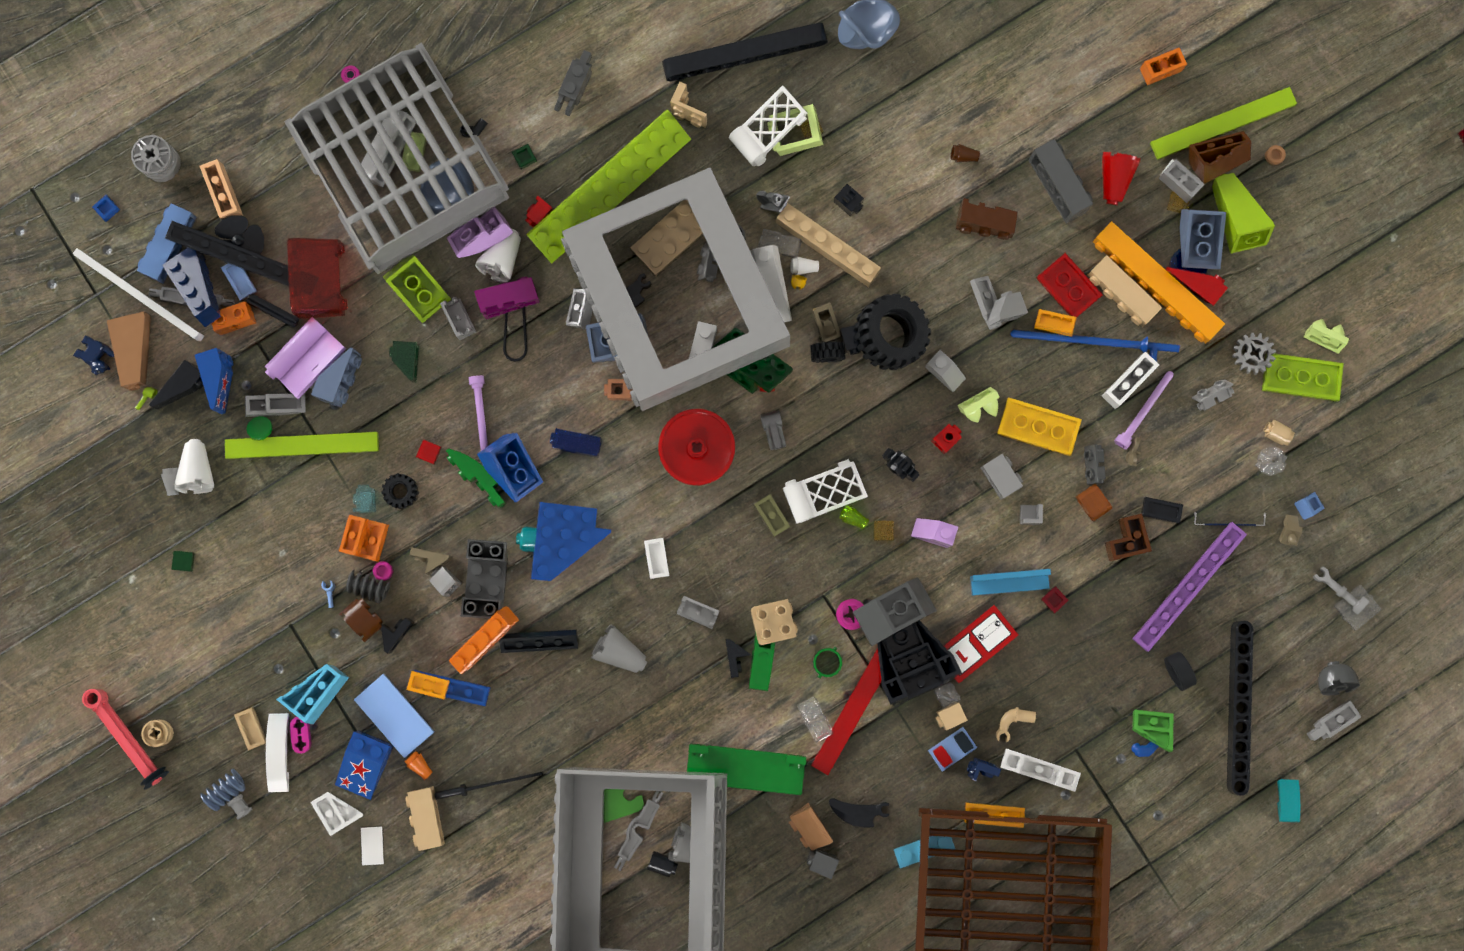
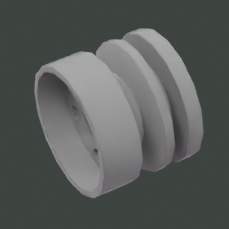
[131,135,181,182]

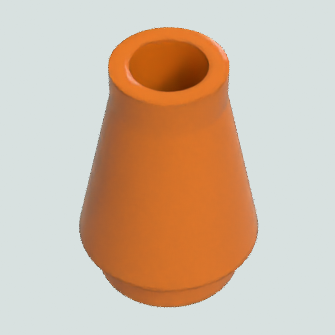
[404,751,433,780]

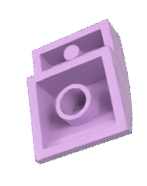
[447,207,513,258]

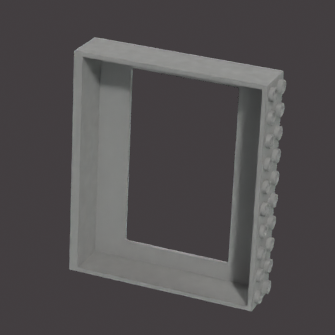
[561,168,790,411]
[550,767,727,951]

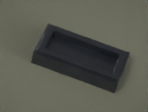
[1141,497,1183,524]

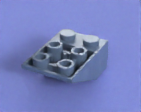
[311,347,362,408]

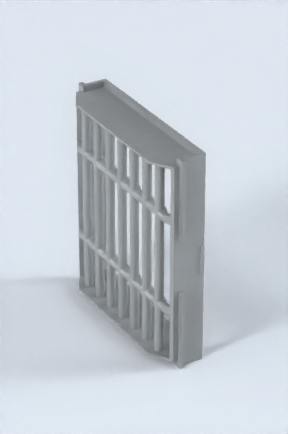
[284,42,509,274]

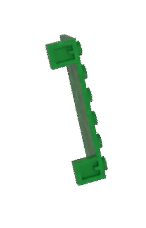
[687,743,806,795]

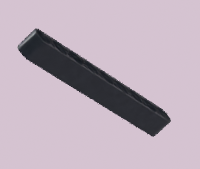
[662,23,828,81]
[1227,621,1254,796]

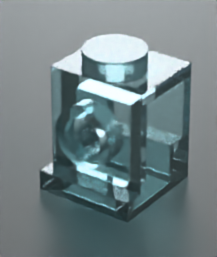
[353,485,376,513]

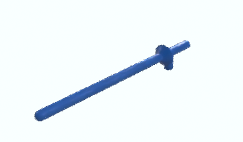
[1010,330,1180,362]

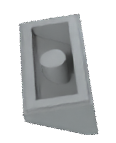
[566,289,593,329]

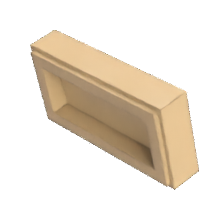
[234,707,266,751]

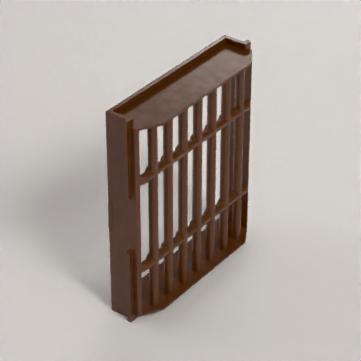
[915,808,1112,951]

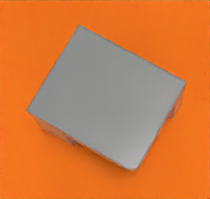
[1020,504,1043,525]

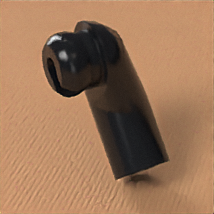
[460,118,488,138]

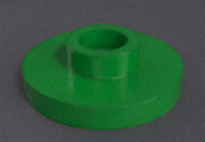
[246,416,273,440]

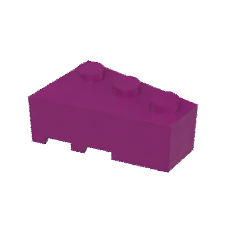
[474,276,540,320]

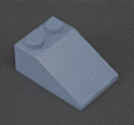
[1180,209,1226,269]
[586,313,648,363]

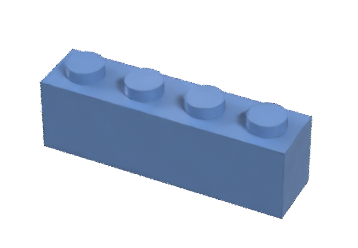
[137,203,197,284]

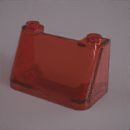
[287,238,348,319]

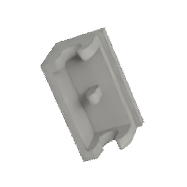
[1159,159,1205,203]
[440,297,476,340]
[677,596,720,629]

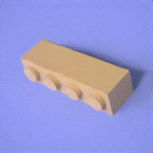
[1088,255,1162,327]

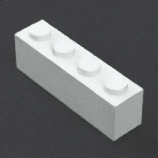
[356,110,416,187]

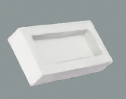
[644,538,669,579]

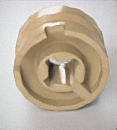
[141,720,174,747]

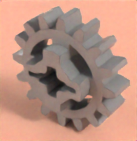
[1232,332,1276,375]

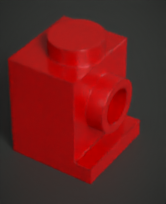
[525,196,553,228]
[931,424,962,454]

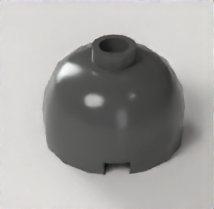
[1318,661,1360,696]

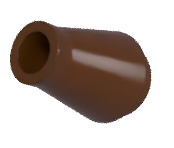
[951,144,980,163]

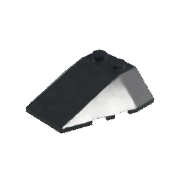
[877,620,962,705]

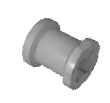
[227,794,253,820]

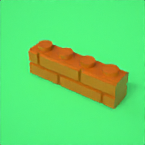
[449,606,519,674]

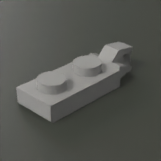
[970,276,1002,330]
[1307,700,1361,741]

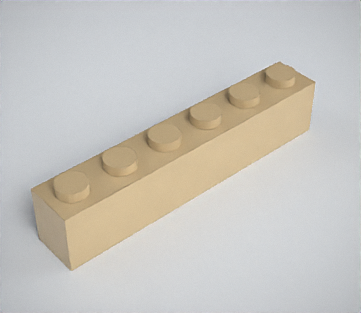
[776,203,881,288]

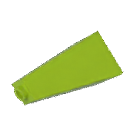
[1212,173,1275,254]

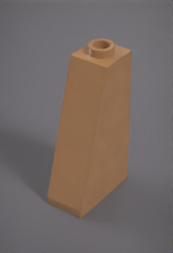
[107,311,151,391]

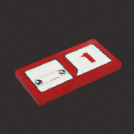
[943,605,1019,684]

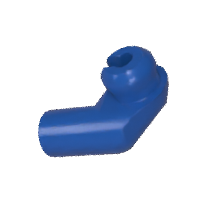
[1131,741,1159,757]

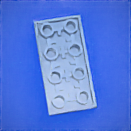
[354,674,435,758]

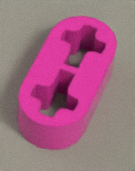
[290,717,311,754]

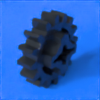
[882,448,920,482]

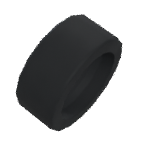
[1164,651,1197,691]

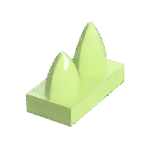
[402,132,427,172]
[1304,319,1349,354]
[958,387,1000,423]

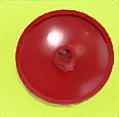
[658,409,735,486]

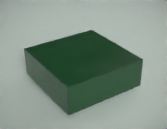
[512,144,537,170]
[171,551,195,572]

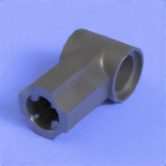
[760,410,786,451]

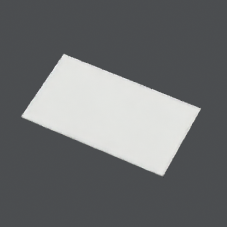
[361,827,384,865]

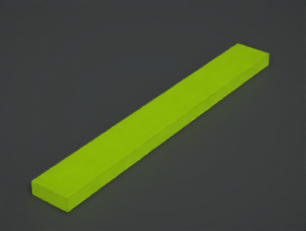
[1150,87,1297,160]
[225,432,379,459]

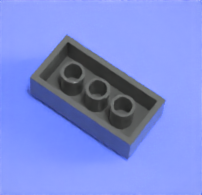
[1028,139,1093,224]

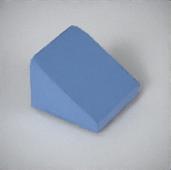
[1295,492,1325,520]

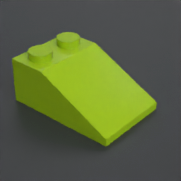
[383,254,451,323]

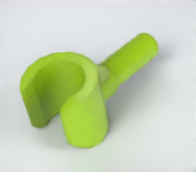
[135,387,158,410]

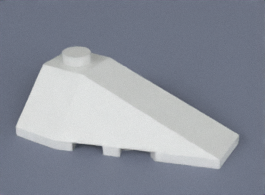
[750,245,792,322]

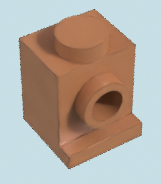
[604,379,632,401]

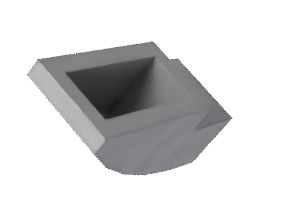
[245,393,306,417]

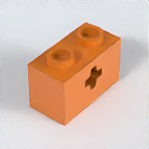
[1140,47,1187,85]
[211,301,256,335]

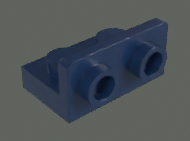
[966,757,1001,781]

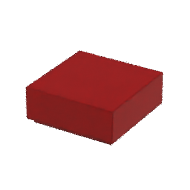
[416,440,442,465]

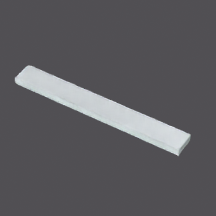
[73,248,204,341]

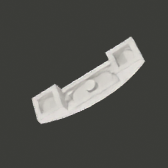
[266,713,289,792]
[1000,749,1081,792]

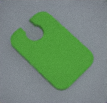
[604,789,644,823]

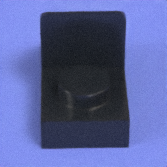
[381,618,415,654]
[725,639,751,678]

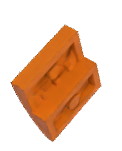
[339,515,389,562]

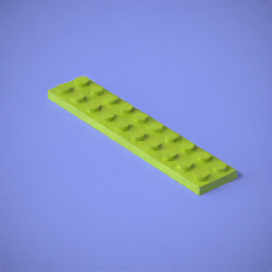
[526,110,691,264]

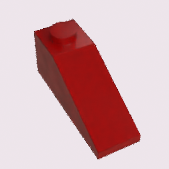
[1165,267,1228,306]

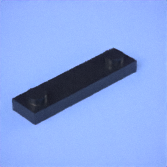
[499,629,579,653]

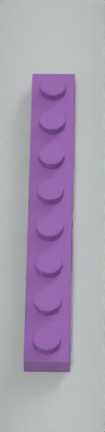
[1132,522,1247,652]

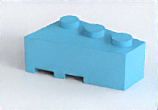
[276,664,349,724]

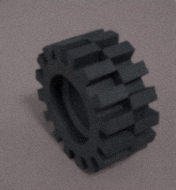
[810,342,846,363]
[381,473,419,509]

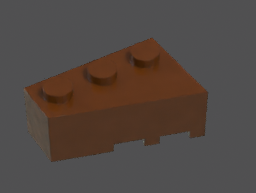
[1189,131,1251,184]
[956,198,1018,240]

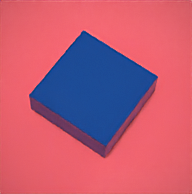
[92,195,120,222]

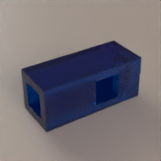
[550,428,602,458]

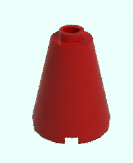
[1102,152,1141,205]

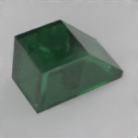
[389,341,419,383]

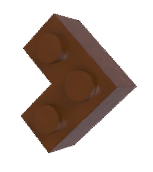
[1105,514,1152,561]

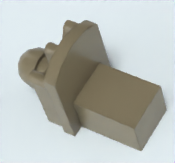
[1279,514,1303,546]

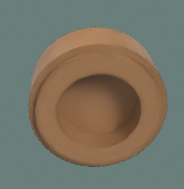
[1265,145,1286,165]

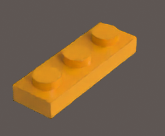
[964,802,1025,828]

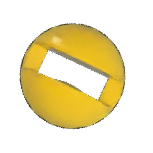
[791,275,807,290]

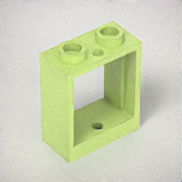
[767,104,823,156]

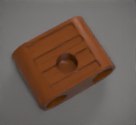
[1076,484,1113,522]

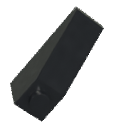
[149,360,204,410]

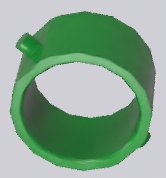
[813,647,842,679]

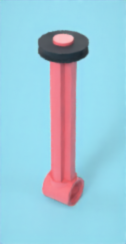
[82,689,169,790]

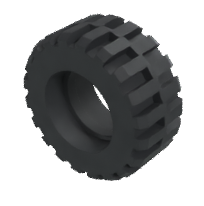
[854,293,931,370]

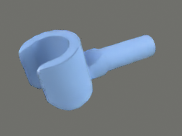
[321,580,335,608]

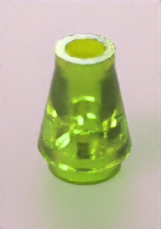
[839,505,869,530]

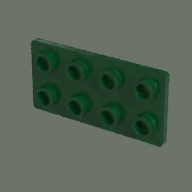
[711,328,793,394]

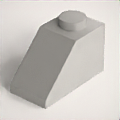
[988,291,1028,326]
[925,350,966,392]
[429,567,462,597]

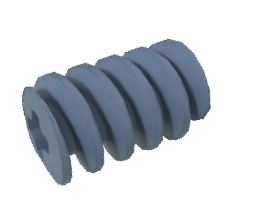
[200,769,245,811]

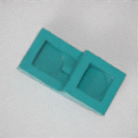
[1277,779,1301,822]

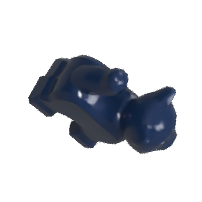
[73,335,114,375]

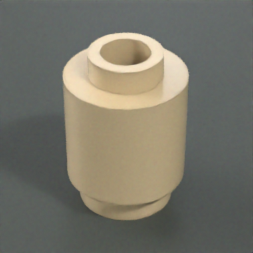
[1263,420,1295,446]

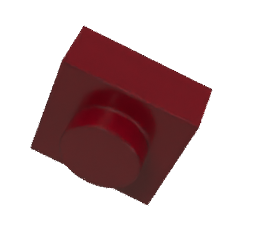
[1040,586,1069,614]

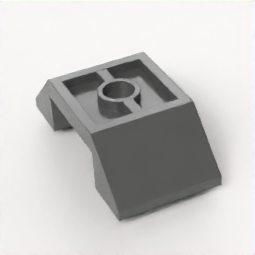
[460,539,508,619]
[853,577,937,646]

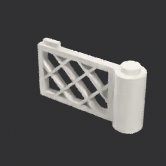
[729,85,808,166]
[783,459,868,524]

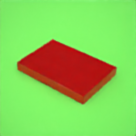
[1036,253,1103,317]

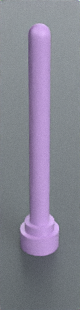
[1114,371,1173,450]
[469,375,488,465]

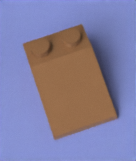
[789,803,833,850]

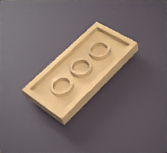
[630,200,703,276]

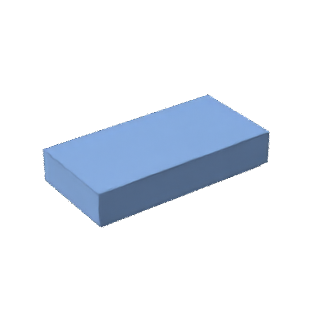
[221,263,258,301]

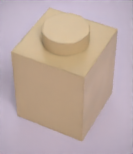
[935,702,968,730]

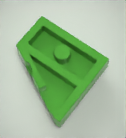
[1132,710,1174,752]

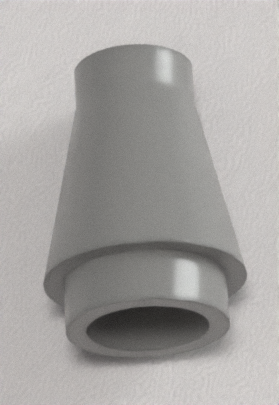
[161,468,179,496]

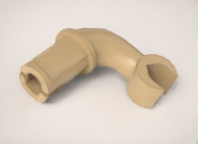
[996,707,1036,743]

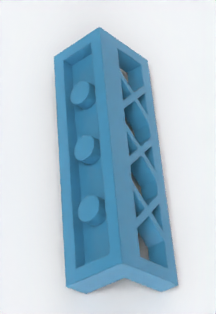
[970,569,1051,596]

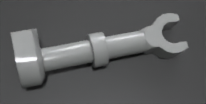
[1313,567,1370,615]

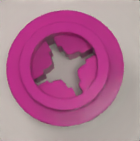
[836,599,864,630]

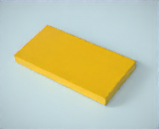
[997,397,1082,456]

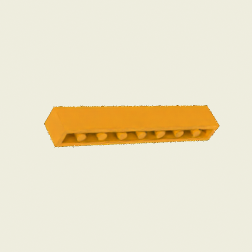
[1093,221,1225,344]

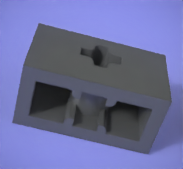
[806,848,839,879]

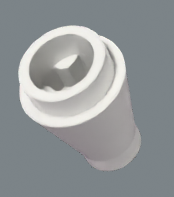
[790,257,819,275]

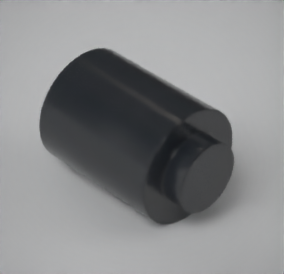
[647,851,678,877]

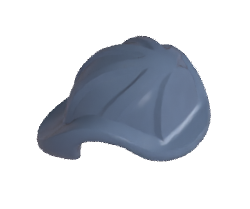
[838,0,900,49]
[420,158,474,215]

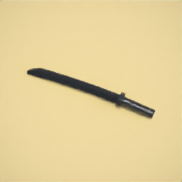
[434,771,543,800]

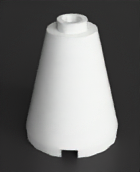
[475,229,521,283]
[174,439,214,494]

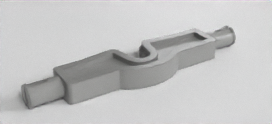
[149,287,235,309]
[614,791,664,871]

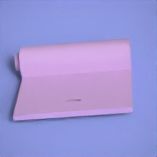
[265,317,346,399]

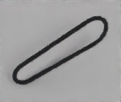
[503,307,528,362]

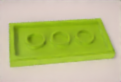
[1262,353,1344,402]

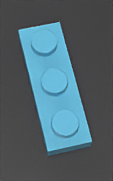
[893,836,955,868]

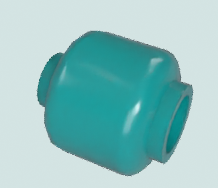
[516,527,536,553]

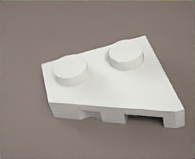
[310,792,364,836]

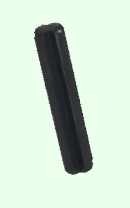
[246,294,299,328]

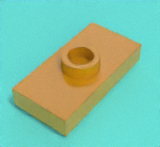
[1034,309,1077,337]
[406,671,450,700]

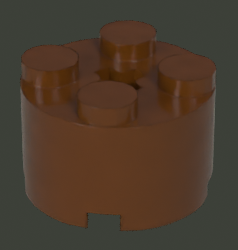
[339,598,383,642]

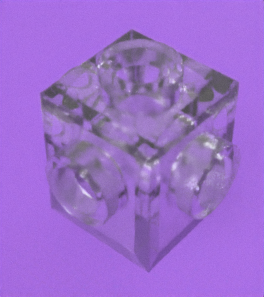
[1255,447,1287,476]

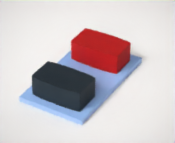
[928,727,977,772]

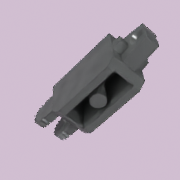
[554,50,592,116]

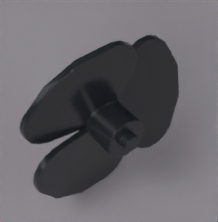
[214,215,265,255]

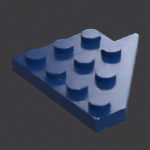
[531,502,611,581]

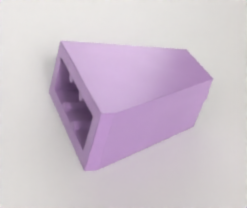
[911,518,958,548]

